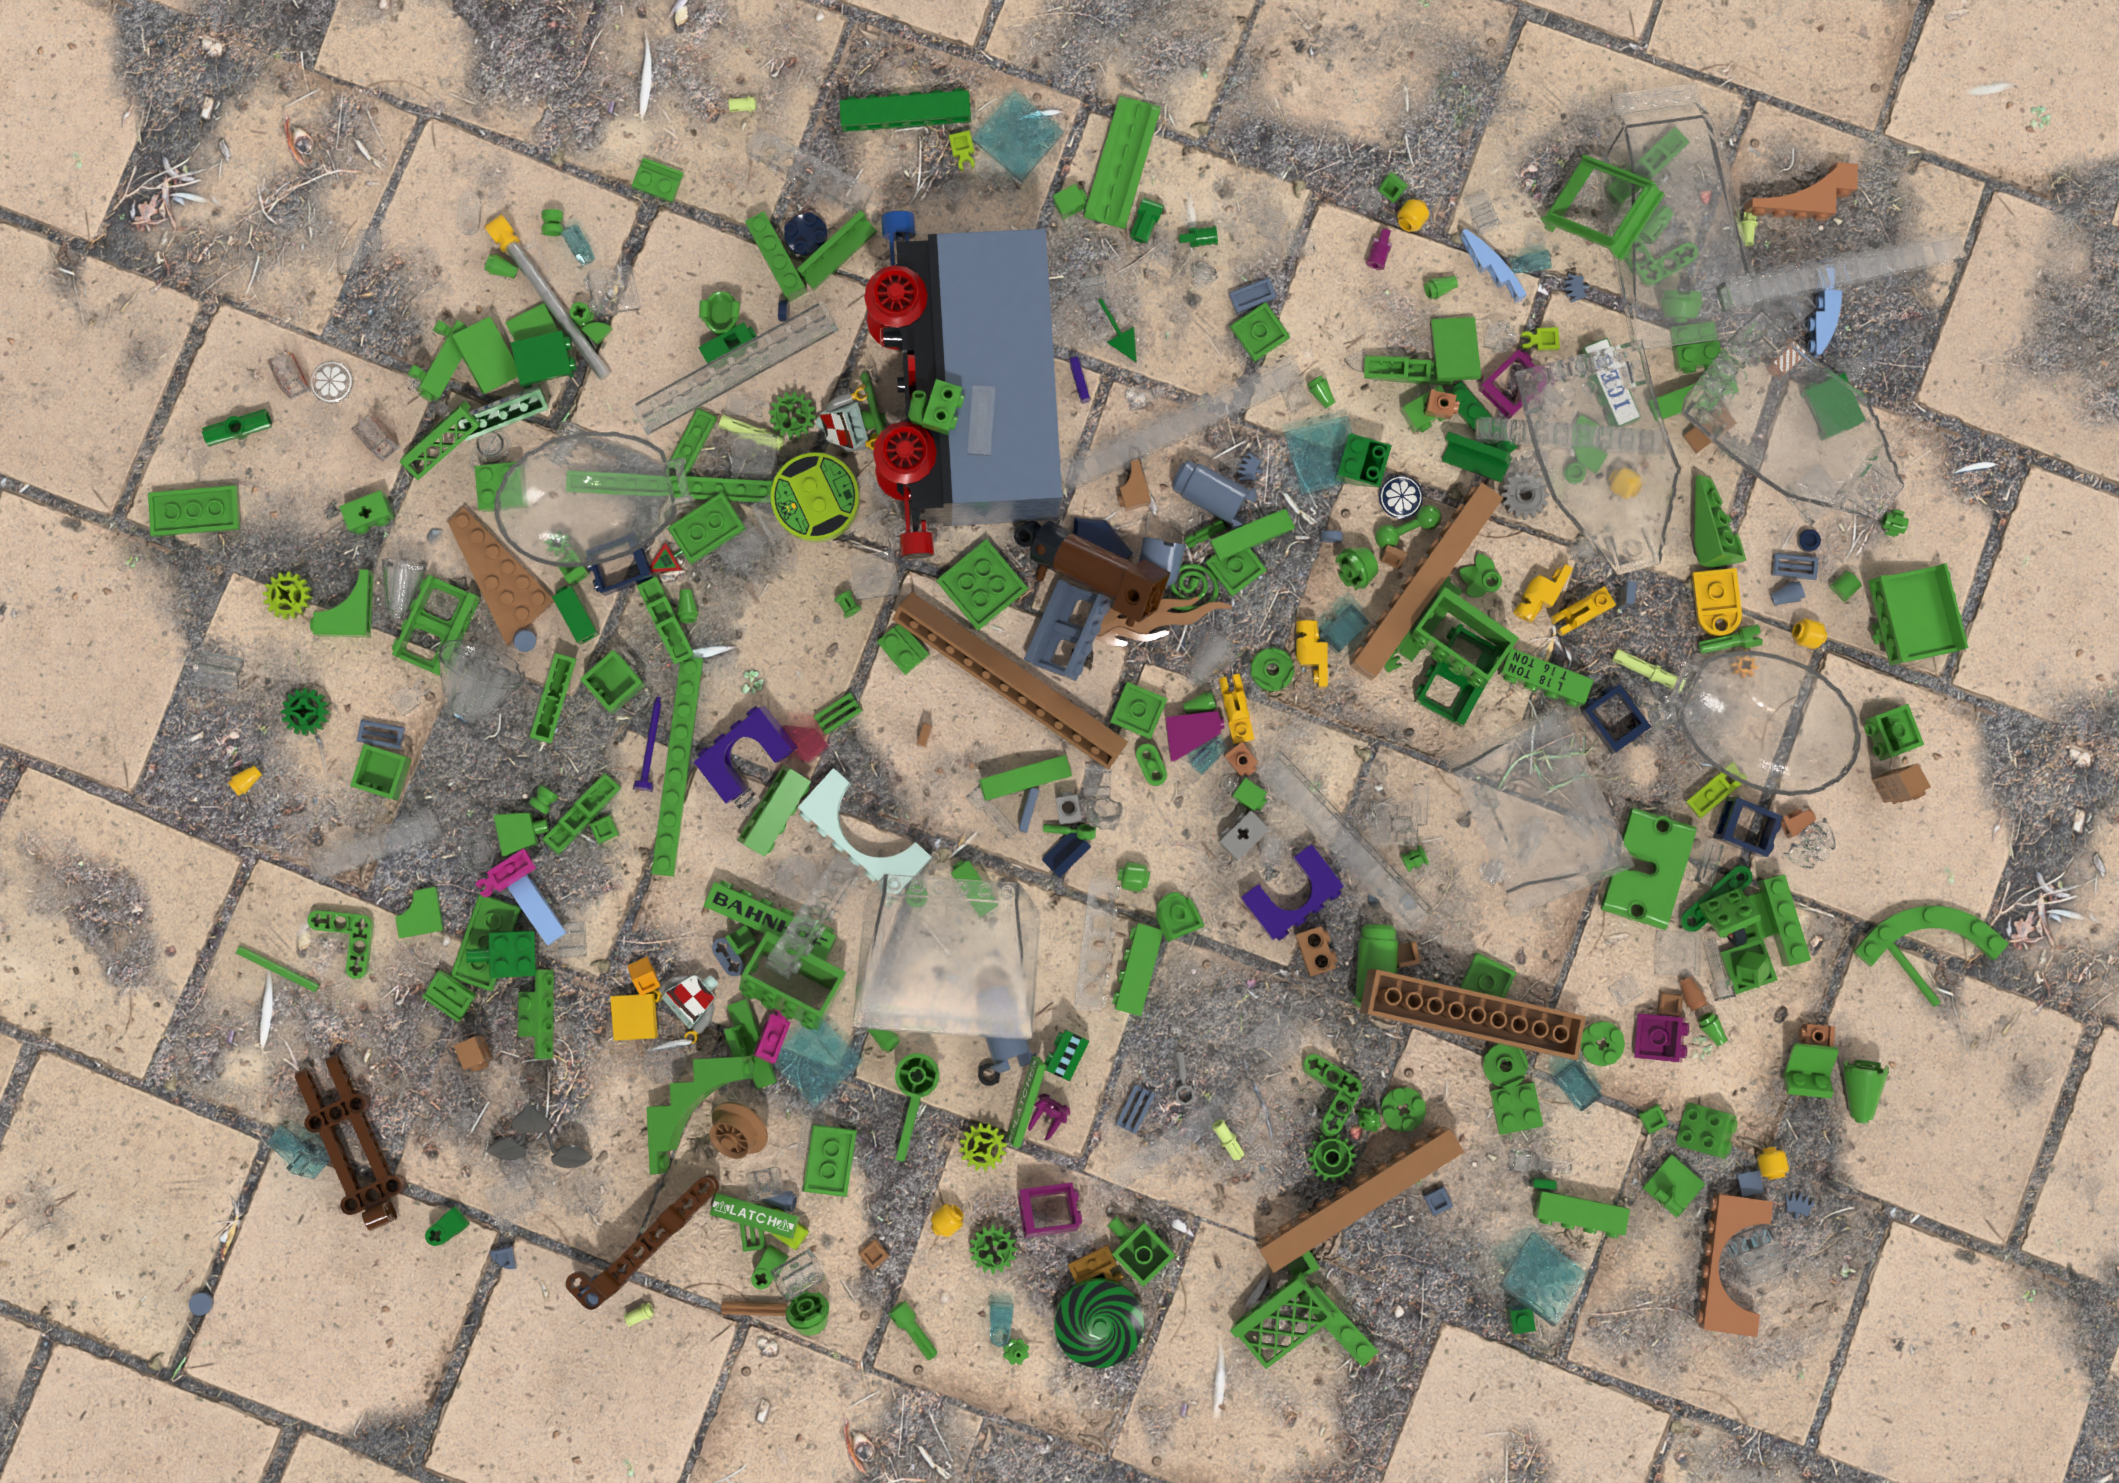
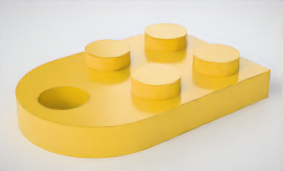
[1691,568,1742,636]

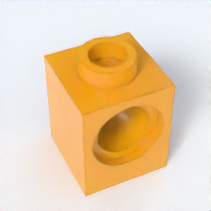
[627,956,661,996]

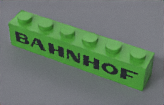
[704,880,837,960]

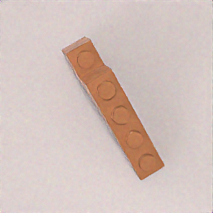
[1744,162,1858,221]

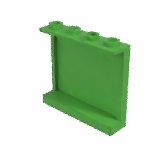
[1868,563,1969,666]

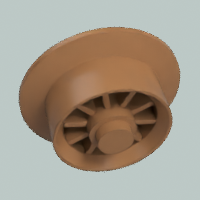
[709,1102,768,1159]

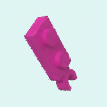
[475,848,536,898]
[753,1009,791,1064]

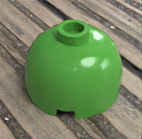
[895,1053,940,1098]

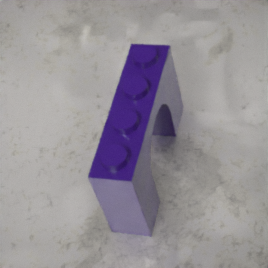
[694,706,798,804]
[1240,844,1344,941]

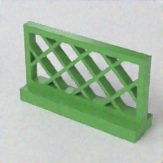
[1230,1271,1335,1369]

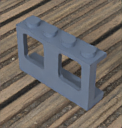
[1024,579,1111,681]

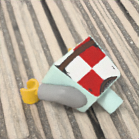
[816,385,878,452]
[648,975,718,1044]

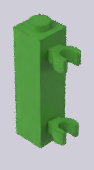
[407,320,468,402]

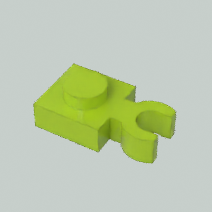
[948,130,975,172]
[1520,327,1560,351]

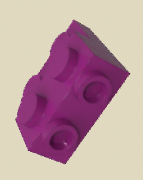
[1634,1013,1689,1063]

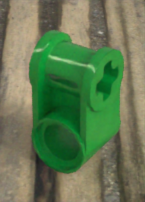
[425,1206,470,1246]

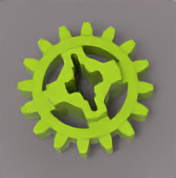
[262,572,313,620]
[959,1123,1007,1172]

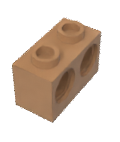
[1295,926,1338,977]
[453,1036,494,1072]

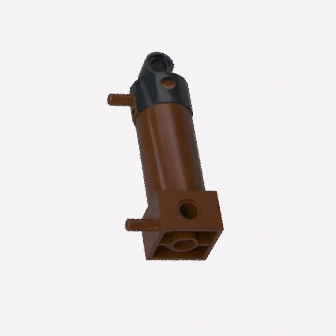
[1014,521,1171,627]

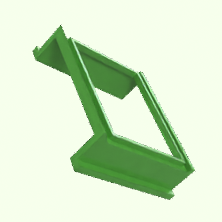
[1540,154,1665,261]

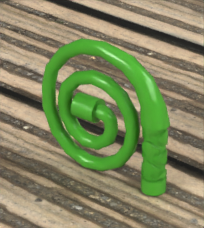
[1164,564,1219,612]

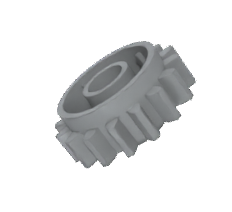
[1501,471,1550,520]

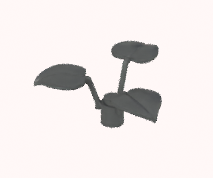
[487,1104,592,1168]

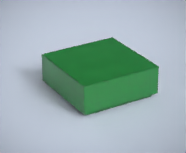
[1530,1177,1557,1190]

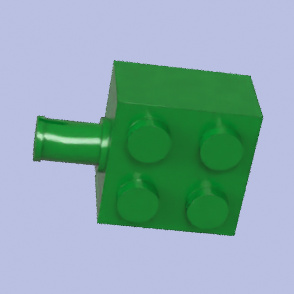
[466,930,536,978]

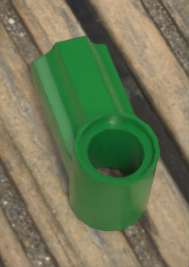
[1130,197,1164,244]

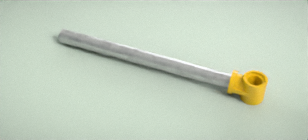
[484,214,611,380]

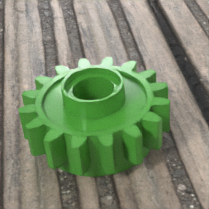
[1307,1133,1356,1182]

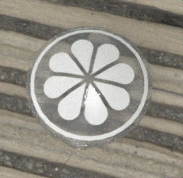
[310,361,354,404]

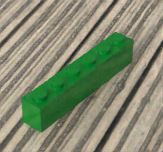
[839,88,972,132]

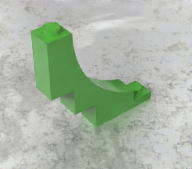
[646,1056,754,1175]

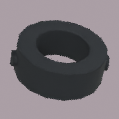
[978,1063,1000,1086]

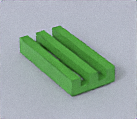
[813,693,863,735]
[739,1204,766,1252]

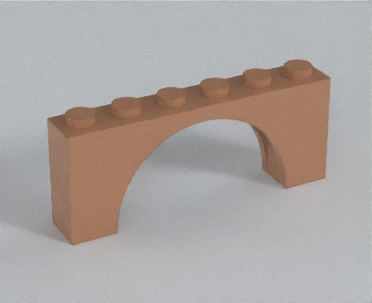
[1696,1193,1773,1337]

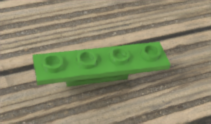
[518,970,554,1059]
[724,998,777,1090]

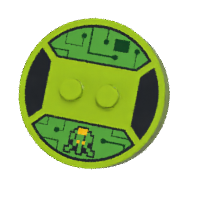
[771,452,860,543]

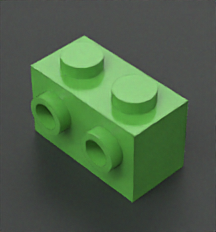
[922,379,965,435]

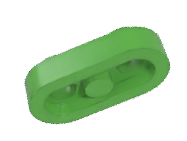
[1136,744,1167,786]

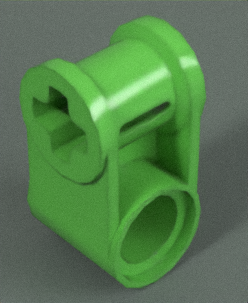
[751,1245,789,1289]

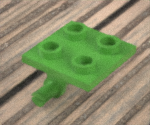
[1642,1154,1705,1218]

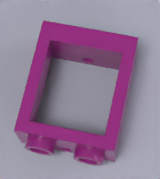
[1478,349,1549,420]
[1017,1182,1082,1238]

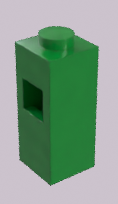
[698,322,757,371]
[552,586,600,645]

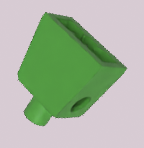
[493,813,549,857]

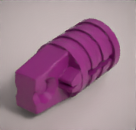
[1366,228,1392,270]

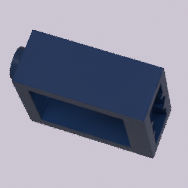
[585,534,654,596]
[1581,684,1651,754]
[1713,797,1783,857]

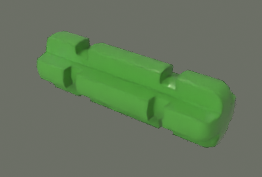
[1184,520,1226,548]

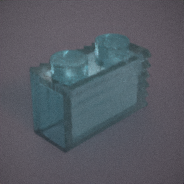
[1319,604,1370,654]
[1551,1060,1602,1112]

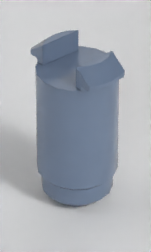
[1171,460,1258,530]
[975,984,1037,1073]

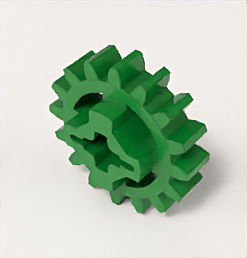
[281,688,331,736]

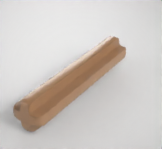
[721,1302,788,1316]

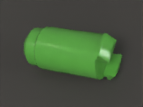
[1351,924,1398,1008]

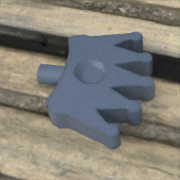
[1564,274,1589,303]
[1238,452,1263,481]
[1784,1193,1815,1219]

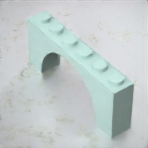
[798,768,932,897]

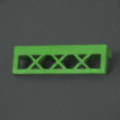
[797,210,877,290]
[399,400,480,480]
[1395,577,1463,663]

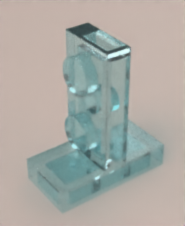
[267,1125,328,1179]

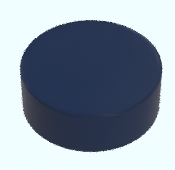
[778,300,790,322]
[1797,529,1821,552]

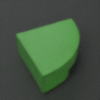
[581,322,613,345]

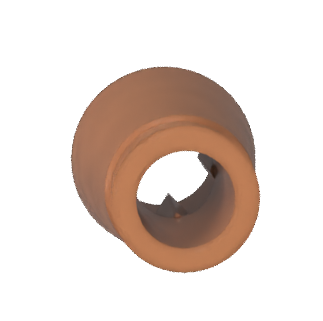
[1679,977,1708,1012]

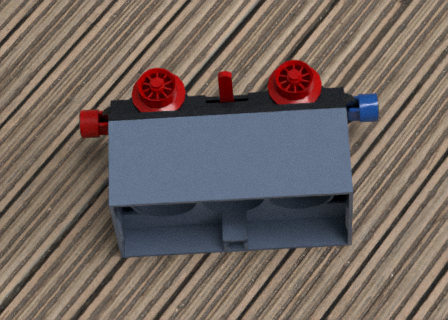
[864,211,1062,559]

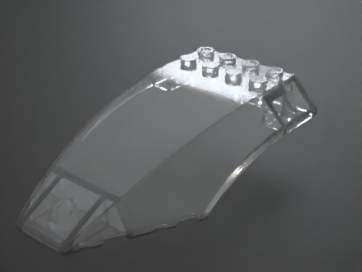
[1681,310,1905,520]
[1514,339,1681,575]

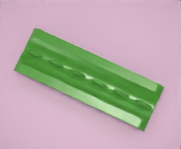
[1084,95,1161,229]

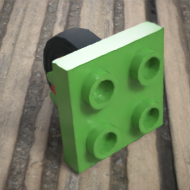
[1699,888,1761,946]

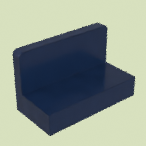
[1042,833,1091,878]

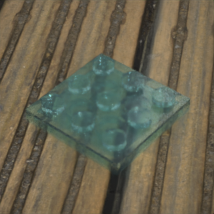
[972,90,1064,182]
[1284,416,1353,496]
[773,1020,863,1108]
[1499,1232,1587,1327]

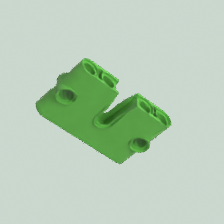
[1601,807,1697,930]

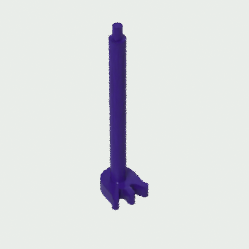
[633,697,661,792]

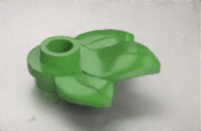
[1459,554,1502,598]

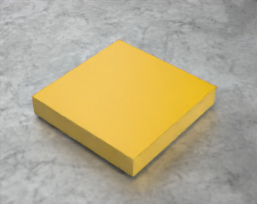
[610,993,658,1041]

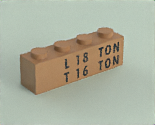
[1872,763,1931,804]

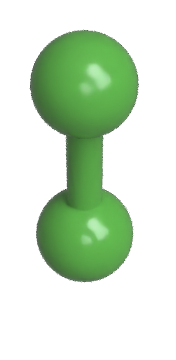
[1375,505,1442,549]

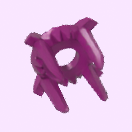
[1028,1094,1071,1140]

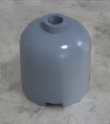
[1139,537,1186,586]

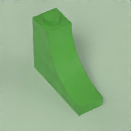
[310,569,374,638]

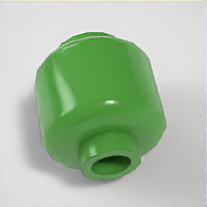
[1117,862,1150,893]

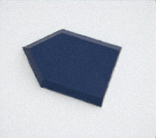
[1073,518,1133,559]

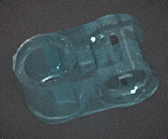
[990,1302,1014,1347]

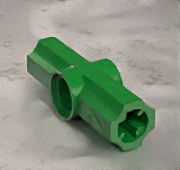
[202,409,272,447]

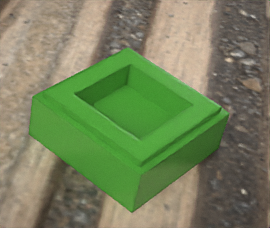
[589,815,619,844]
[1638,1104,1669,1134]

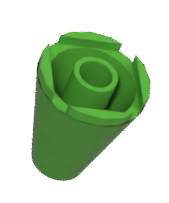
[1843,1060,1889,1124]

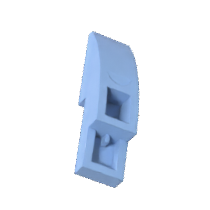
[1807,269,1842,359]

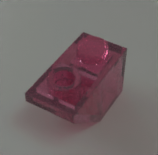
[782,725,830,764]

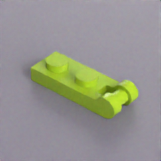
[1685,763,1746,819]

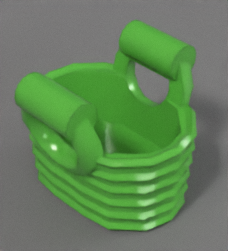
[699,291,740,336]

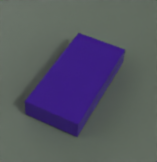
[1069,356,1090,404]

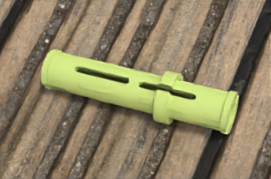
[719,414,785,451]
[1612,648,1678,689]

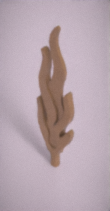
[1095,596,1232,646]

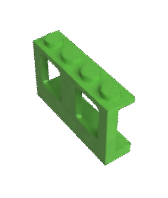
[392,574,481,678]

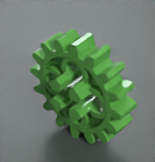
[769,391,817,440]
[969,1224,1017,1274]

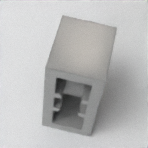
[1218,811,1270,861]

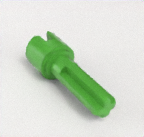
[1698,624,1763,654]
[888,1300,937,1360]

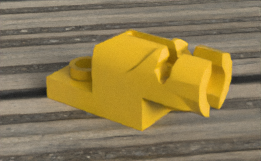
[1513,564,1573,623]
[1550,586,1616,636]
[1296,620,1328,688]
[1218,674,1255,745]

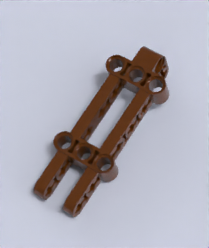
[295,1054,407,1231]
[565,1175,720,1310]

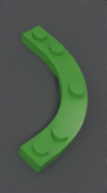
[1853,906,2009,967]

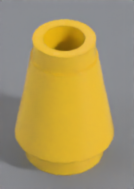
[227,765,262,796]

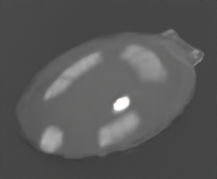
[494,431,694,567]
[1665,651,1861,796]

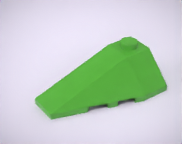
[1695,475,1746,568]

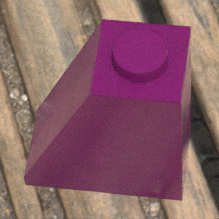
[1165,711,1225,763]

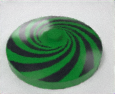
[1054,1278,1144,1368]

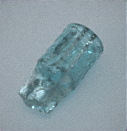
[561,225,595,266]
[1510,249,1552,274]
[1188,737,1227,775]

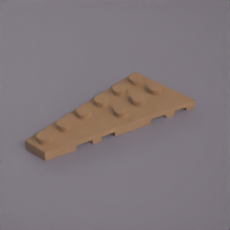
[448,507,554,646]

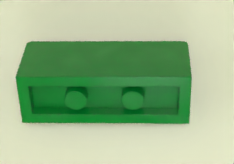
[1442,431,1512,482]

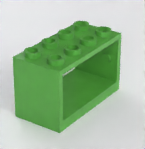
[1410,587,1519,689]
[739,931,846,1031]

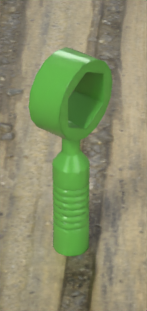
[1043,824,1096,840]

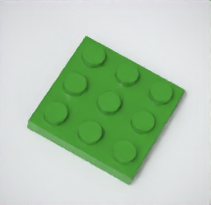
[936,539,1029,631]

